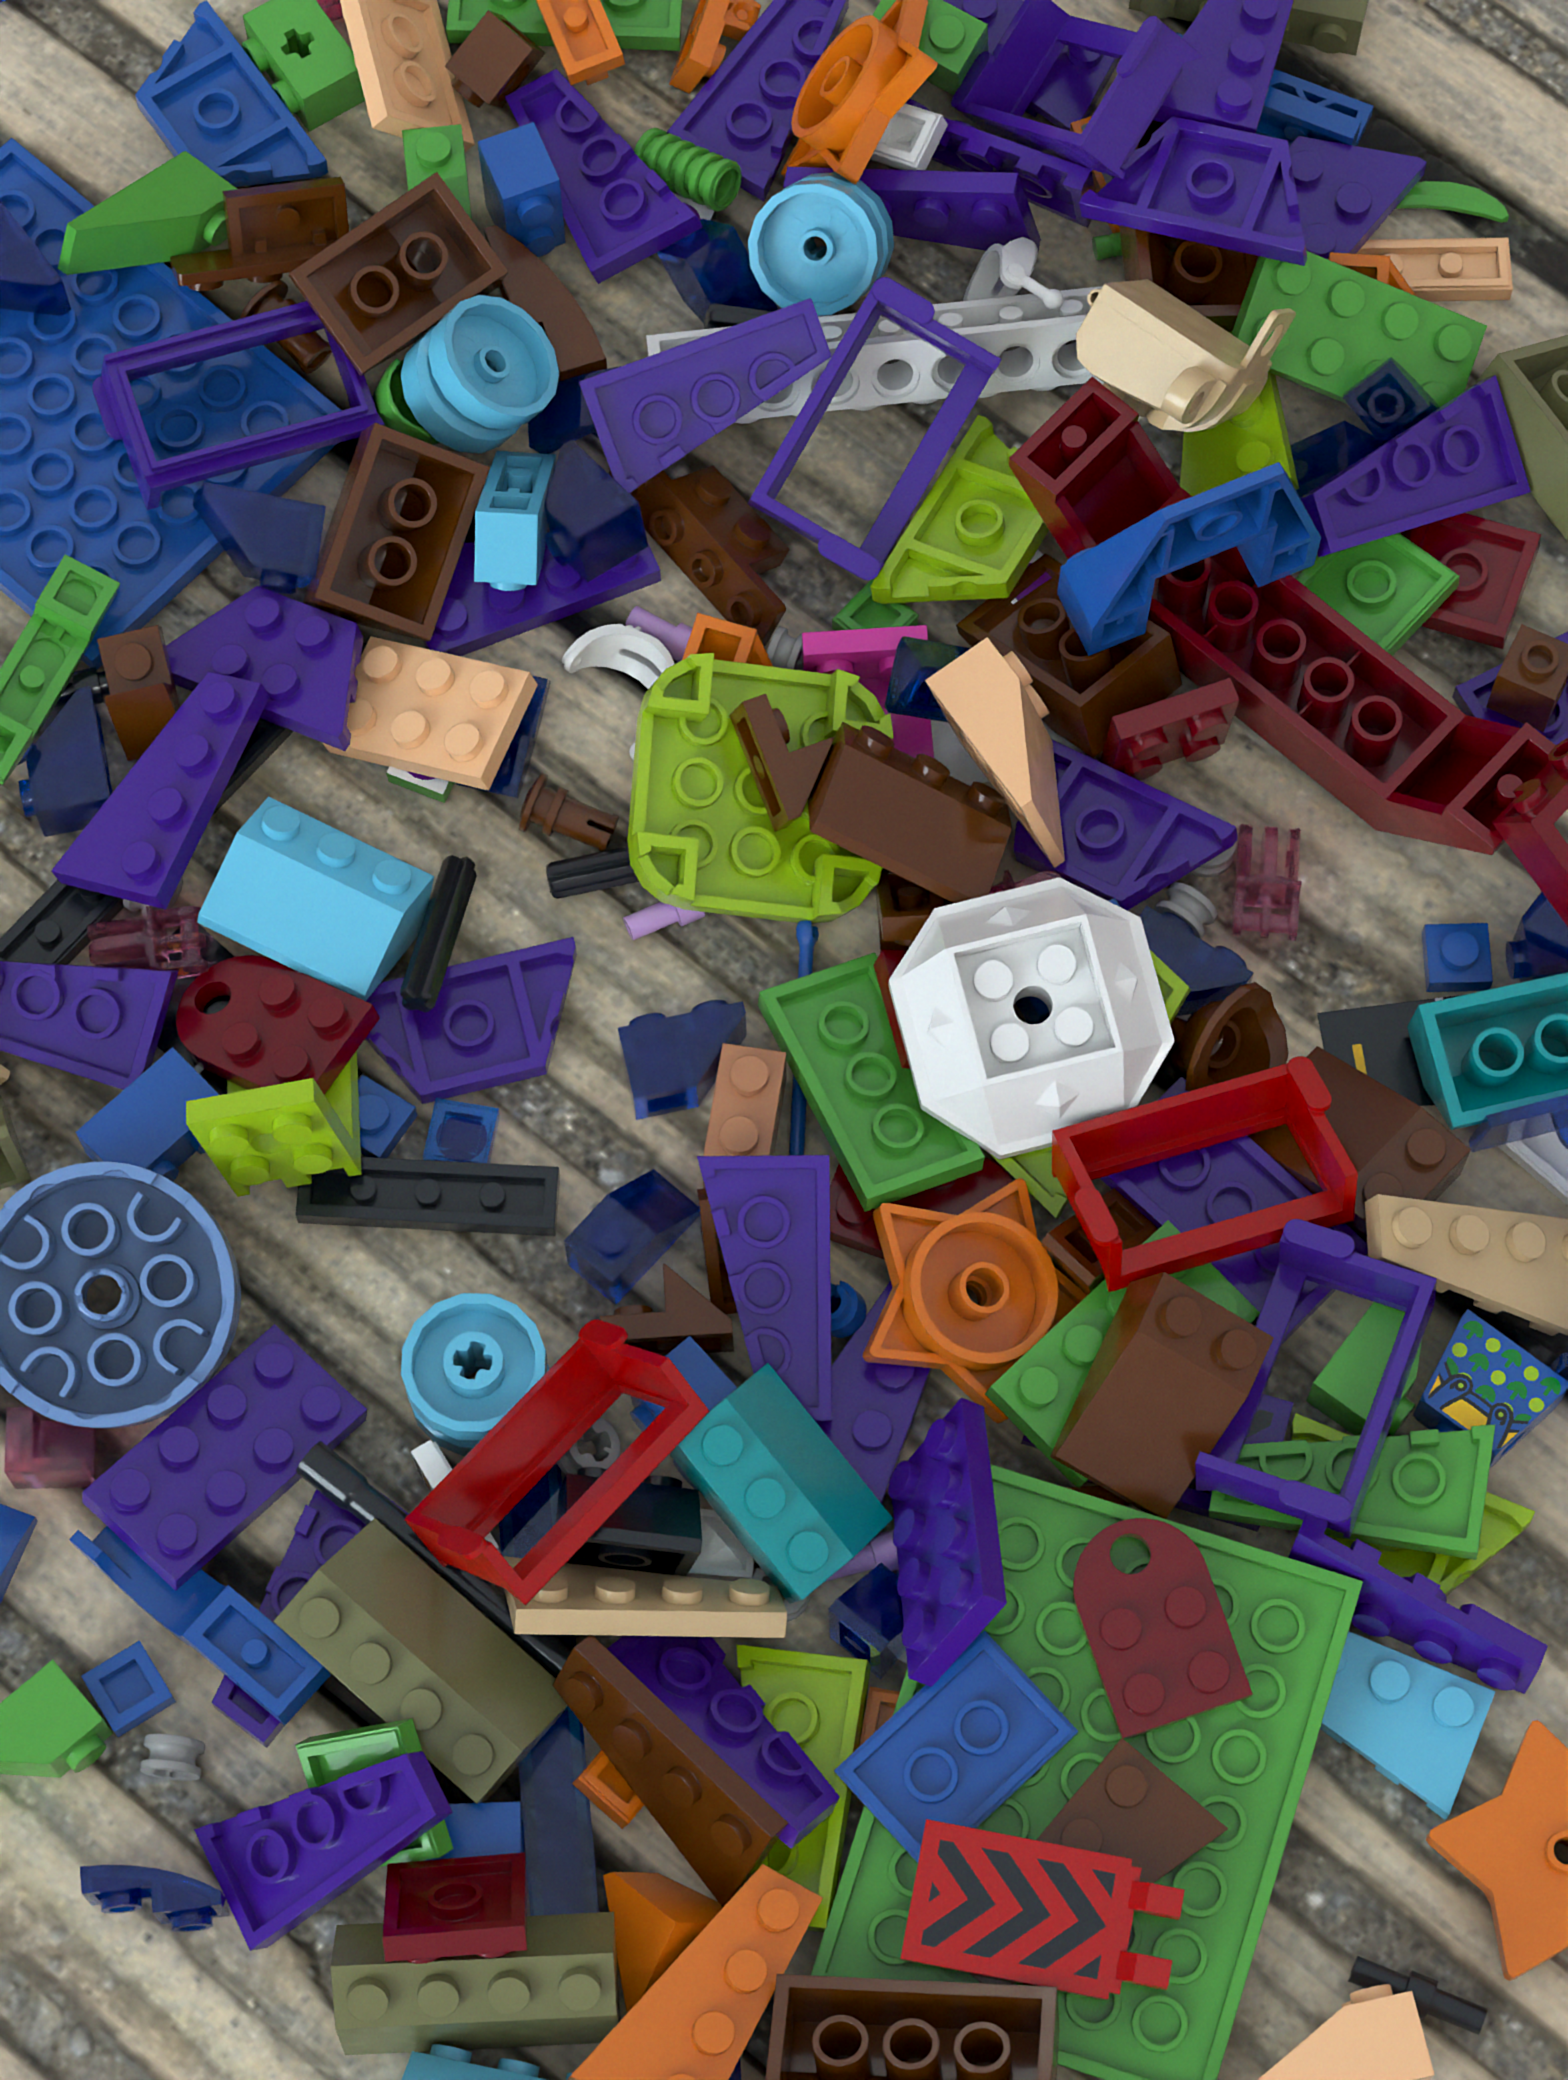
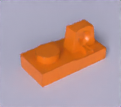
[535,0,625,85]
[669,0,761,94]

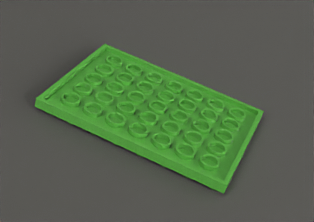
[811,1464,1363,2080]

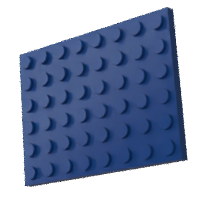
[0,138,342,670]

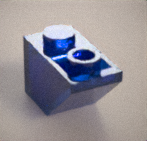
[657,218,778,323]
[1139,905,1254,1017]
[618,1000,747,1120]

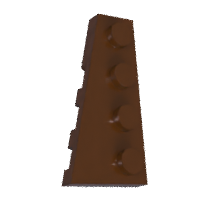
[553,1635,788,1907]
[969,1738,1228,1985]

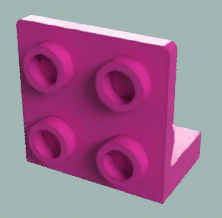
[802,625,934,758]

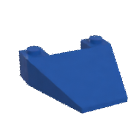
[1057,462,1321,656]

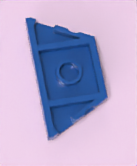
[135,0,329,187]

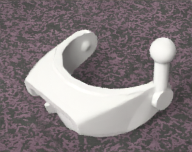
[963,237,1063,310]
[562,624,674,760]

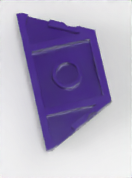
[1079,116,1307,266]
[1258,136,1427,259]
[166,586,363,751]
[1013,739,1238,911]
[365,937,577,1104]

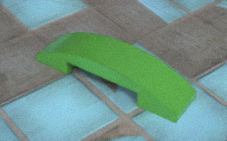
[0,554,120,785]

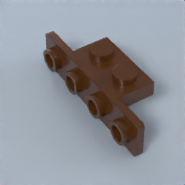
[170,177,349,291]
[605,465,790,646]

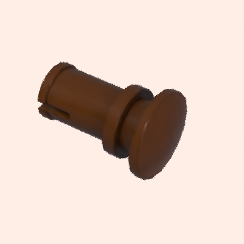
[240,280,332,374]
[519,773,619,852]

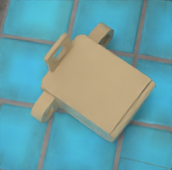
[1076,279,1296,432]

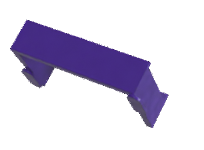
[951,0,1205,179]
[748,277,1002,581]
[92,301,385,510]
[1195,1219,1437,1539]

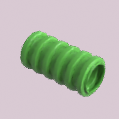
[634,127,742,212]

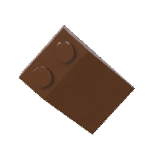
[288,172,509,376]
[956,553,1183,758]
[1247,1046,1471,1242]
[1050,1272,1274,1519]

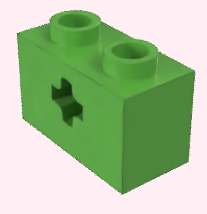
[242,0,365,132]

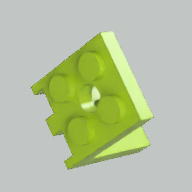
[186,1051,362,1197]

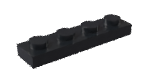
[295,1157,560,1236]

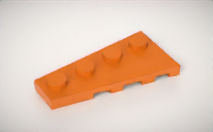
[567,1864,823,2080]

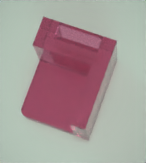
[4,1407,96,1489]

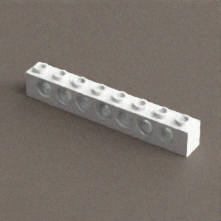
[646,286,1104,424]

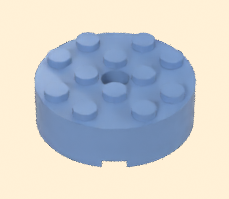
[0,1162,241,1429]

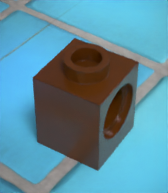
[445,10,546,108]
[1486,624,1568,732]

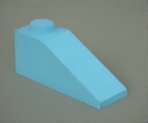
[474,451,556,591]

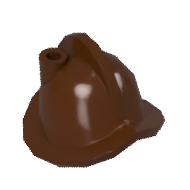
[1169,982,1289,1092]

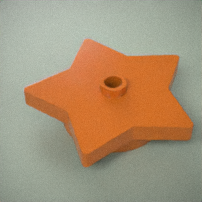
[781,0,938,185]
[862,1178,1087,1424]
[1426,1720,1568,1981]

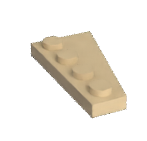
[1365,1194,1568,1336]
[504,1556,787,1638]

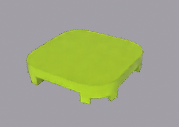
[627,653,893,924]

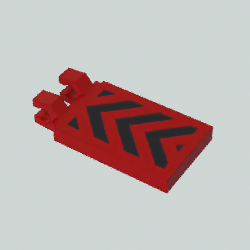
[900,1819,1185,2000]

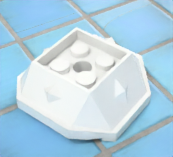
[888,877,1175,1160]

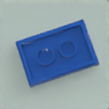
[834,1630,1078,1863]

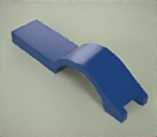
[69,1526,331,1726]

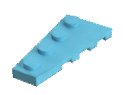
[1320,1631,1496,1820]

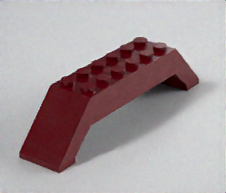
[1009,377,1556,855]

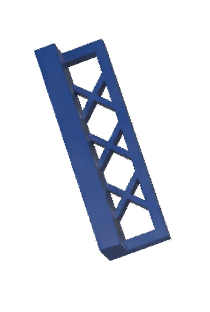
[1175,32,1374,146]

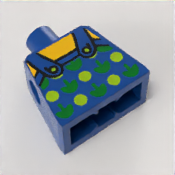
[1413,1309,1568,1468]

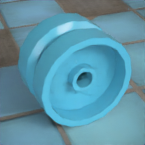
[748,172,894,316]
[400,295,559,454]
[401,1293,549,1456]

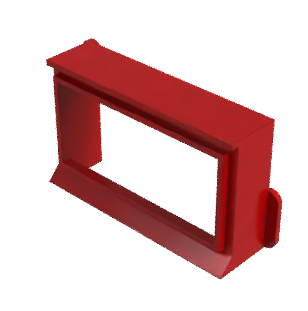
[1052,1056,1358,1292]
[404,1319,710,1606]

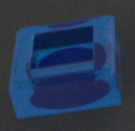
[423,1098,500,1163]

